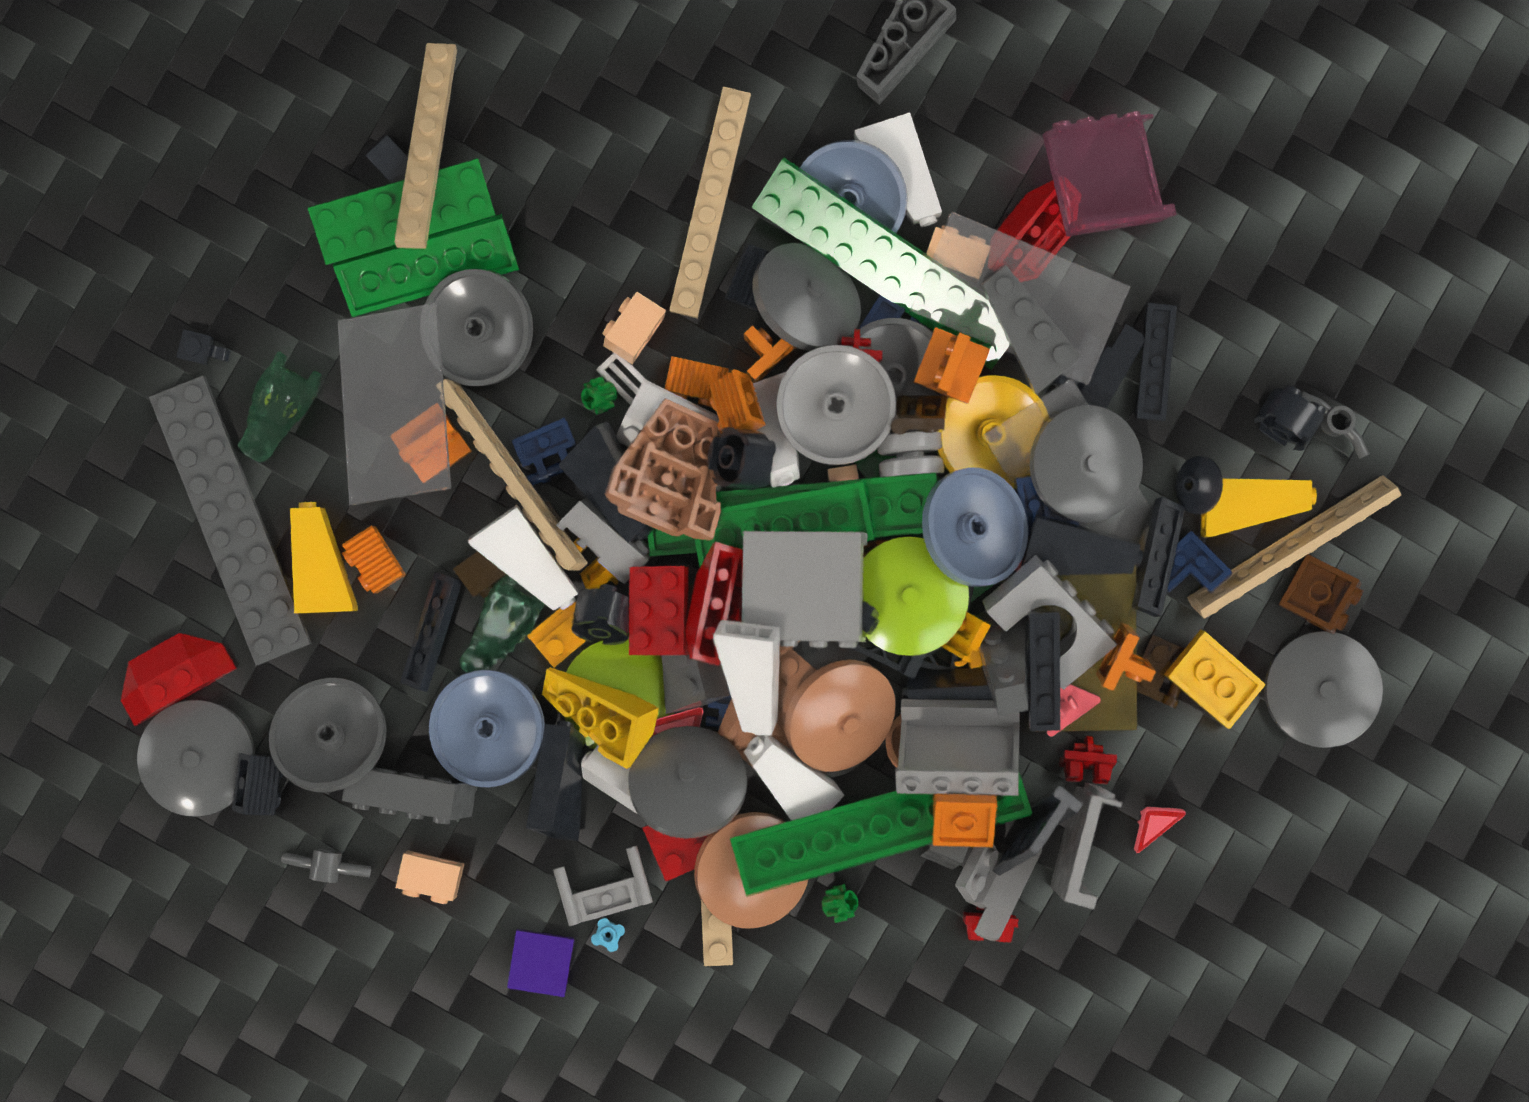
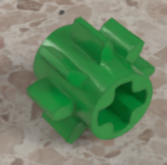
[581,376,617,415]
[822,884,858,923]

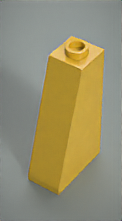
[1201,478,1317,537]
[290,502,358,613]

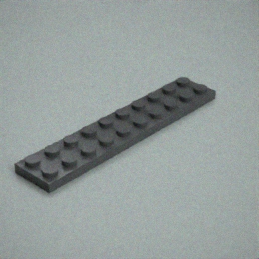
[149,376,312,666]

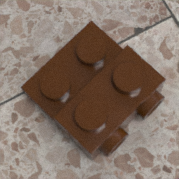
[1279,554,1364,635]

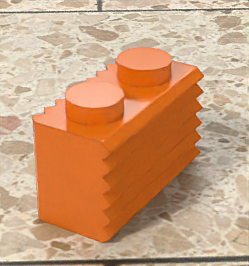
[665,356,729,408]
[709,369,766,434]
[342,525,406,593]

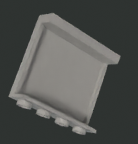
[742,531,867,648]
[896,699,1020,795]
[1050,782,1122,909]

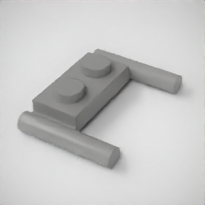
[553,846,653,926]

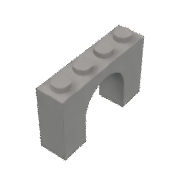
[983,555,1117,690]

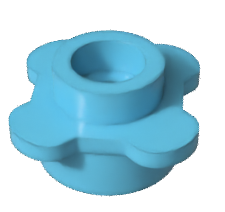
[591,918,625,952]

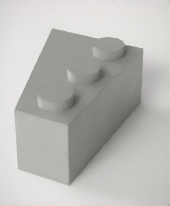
[556,498,654,584]

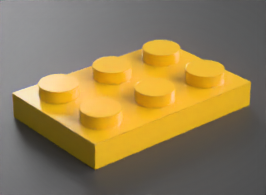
[1164,629,1266,730]

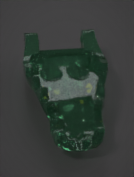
[238,351,322,462]
[459,574,546,673]

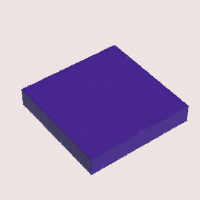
[507,929,575,997]

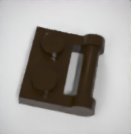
[891,395,947,435]
[1127,634,1184,709]

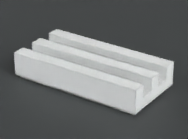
[596,353,646,405]

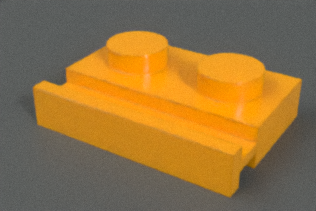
[527,602,586,668]
[941,612,991,663]

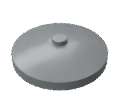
[777,345,896,465]

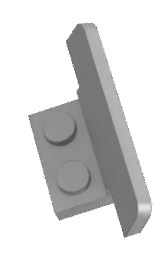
[955,844,1042,941]

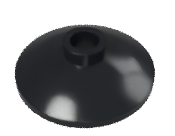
[1176,456,1223,514]

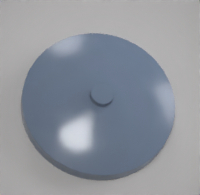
[800,140,908,233]
[922,467,1028,587]
[429,670,545,787]

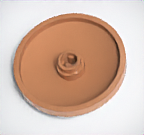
[785,660,895,772]
[694,812,808,928]

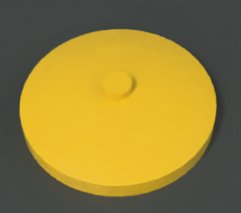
[937,375,1049,488]

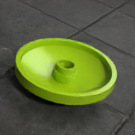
[862,537,969,656]
[564,639,674,749]

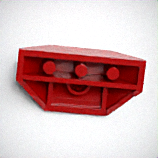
[988,176,1081,282]
[685,542,743,666]
[121,633,237,726]

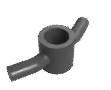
[1301,391,1370,459]
[281,848,371,883]

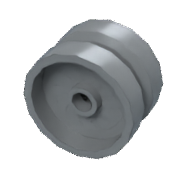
[877,431,944,477]

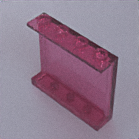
[1042,111,1177,237]

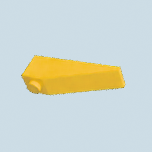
[542,667,659,769]

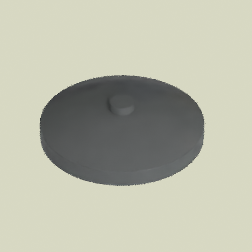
[753,243,861,351]
[421,269,533,386]
[844,318,948,435]
[1030,405,1143,523]
[1264,631,1383,748]
[269,678,387,792]
[137,700,255,817]
[628,726,747,838]

